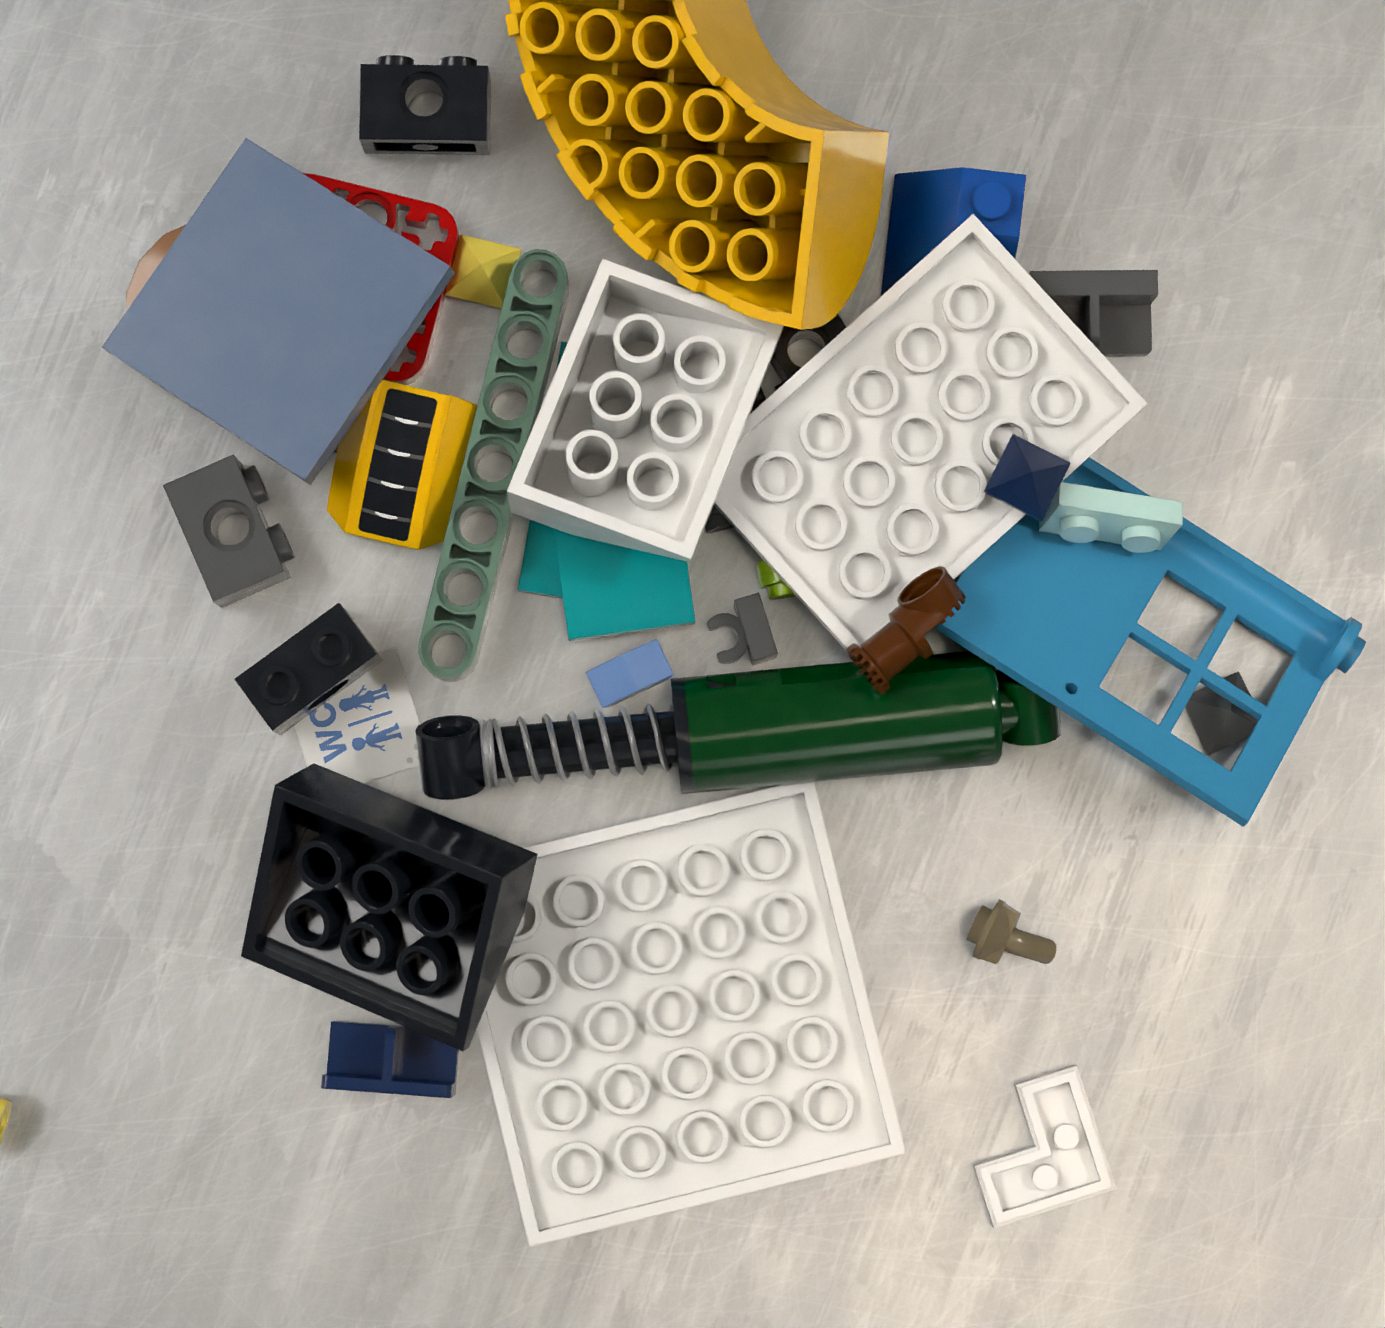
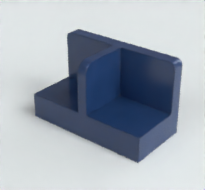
[321,1021,459,1098]

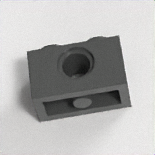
[163,454,295,608]

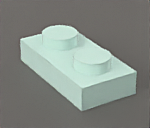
[1039,482,1183,553]

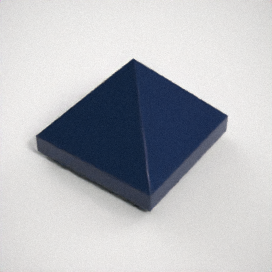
[983,434,1071,521]

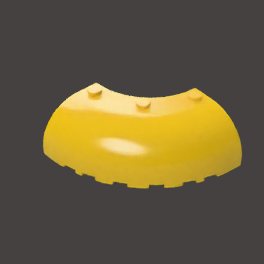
[505,0,889,330]

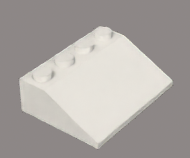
[507,259,784,562]

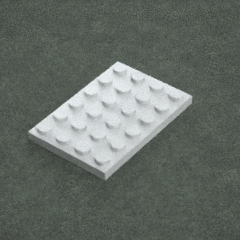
[714,214,1148,649]

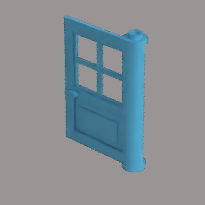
[934,457,1366,827]

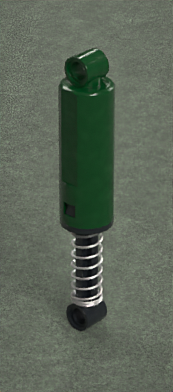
[415,651,1061,800]

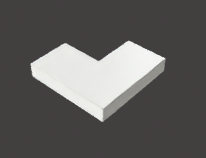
[973,1065,1117,1228]

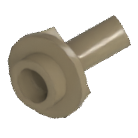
[966,899,1056,964]

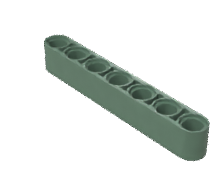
[418,249,569,682]

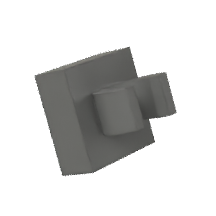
[707,592,778,666]

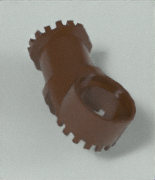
[845,566,966,695]

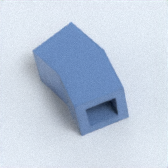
[586,639,674,708]

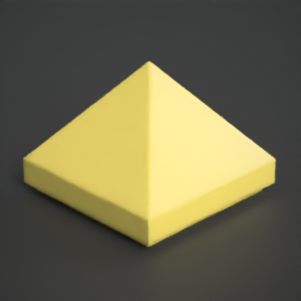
[445,234,522,309]

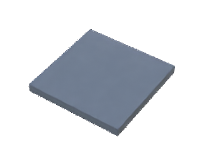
[102,138,455,485]

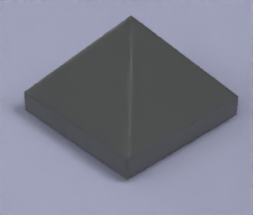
[1185,671,1258,756]

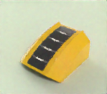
[326,380,478,550]

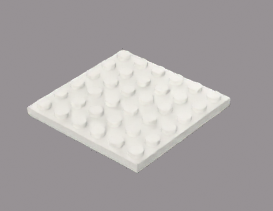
[477,782,906,1247]

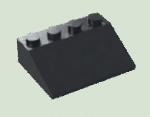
[241,763,538,1051]

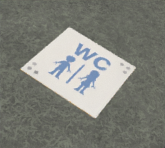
[294,647,420,784]

